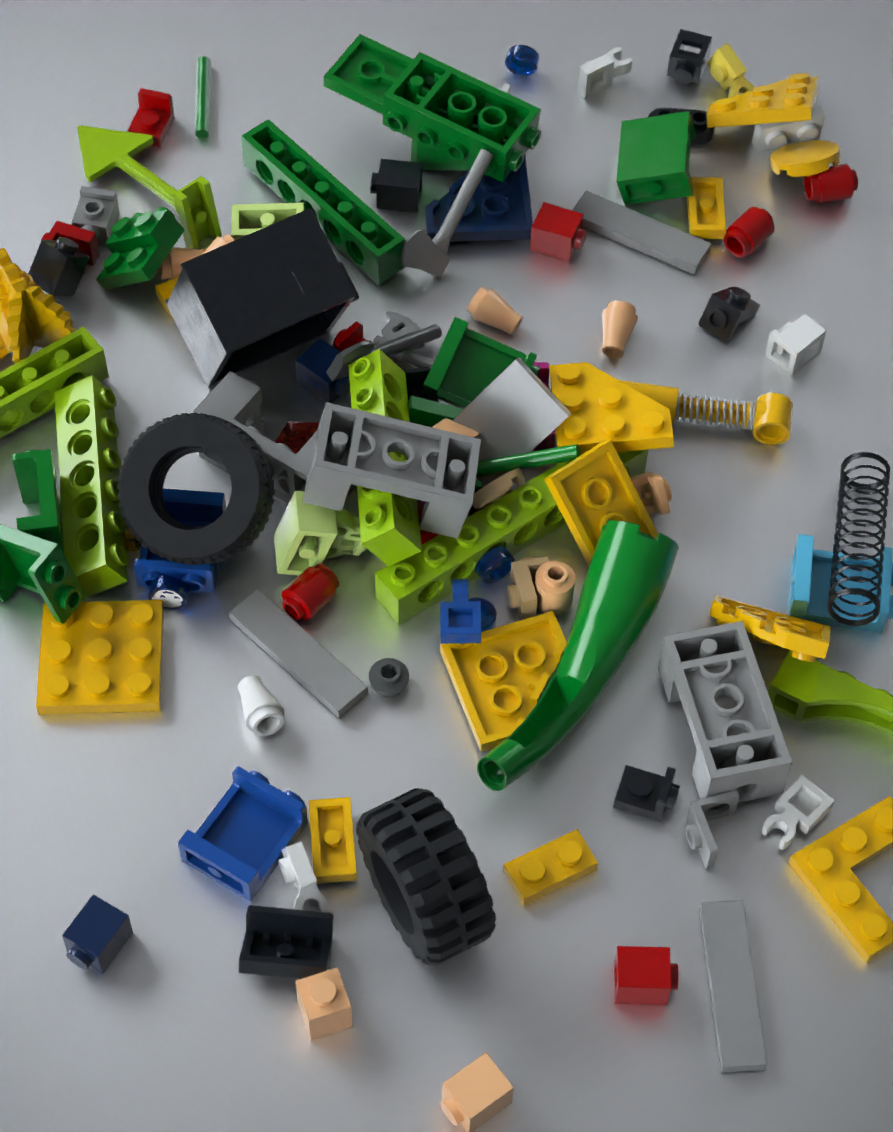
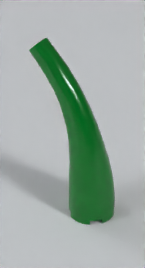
[477,520,679,791]

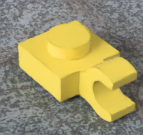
[706,43,755,98]

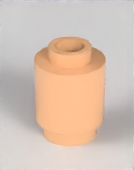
[534,561,575,616]

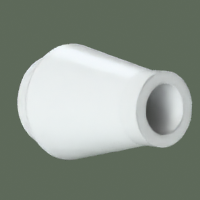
[238,676,284,736]

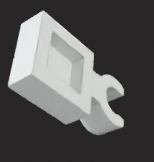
[762,775,835,850]

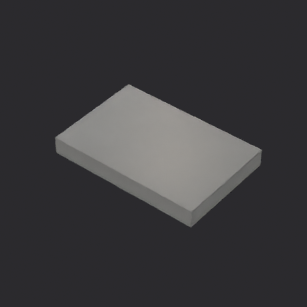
[452,357,571,486]

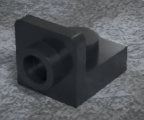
[613,765,680,822]

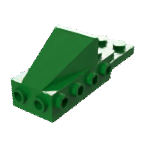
[323,34,541,182]

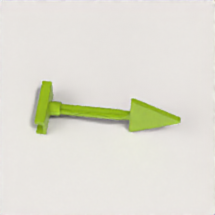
[77,126,222,249]

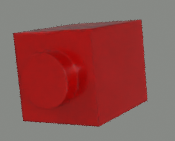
[530,202,587,262]
[614,946,679,1005]

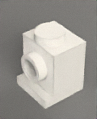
[765,314,827,376]

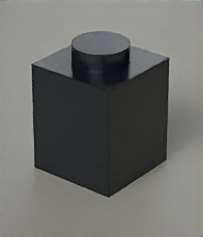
[370,159,423,213]
[28,237,90,296]

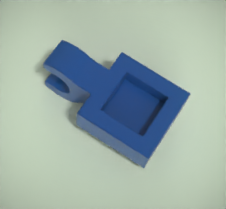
[440,579,481,644]

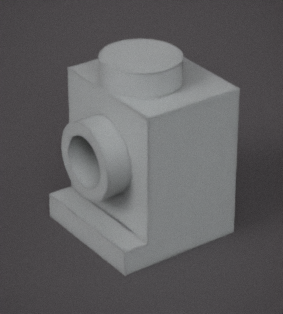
[72,186,120,246]

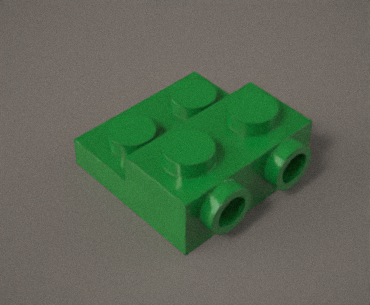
[96,207,185,290]

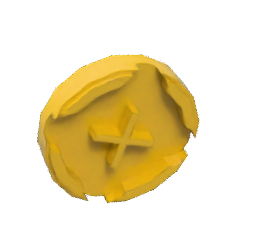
[770,140,841,177]

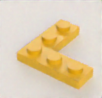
[788,796,893,963]

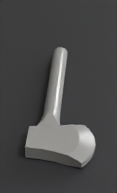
[401,149,493,279]

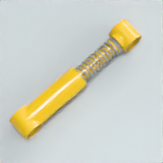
[550,380,793,445]

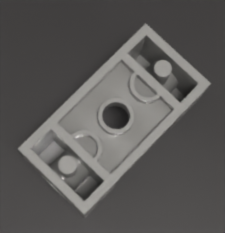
[193,371,357,507]
[303,402,481,538]
[658,621,793,808]

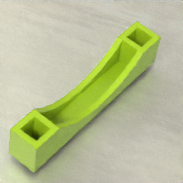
[768,650,893,736]

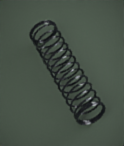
[828,452,890,626]

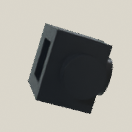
[667,29,712,84]

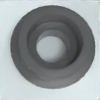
[369,658,409,697]

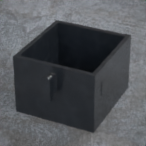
[165,208,359,387]

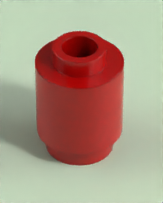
[803,164,858,203]
[723,207,775,257]
[281,563,339,621]

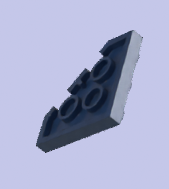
[425,154,533,242]

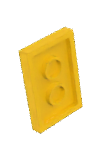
[544,440,658,566]

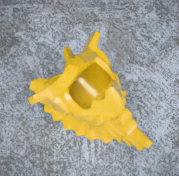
[0,248,77,364]

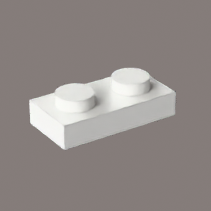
[752,106,826,152]

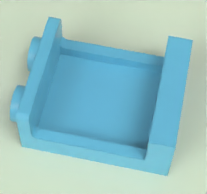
[788,534,893,633]

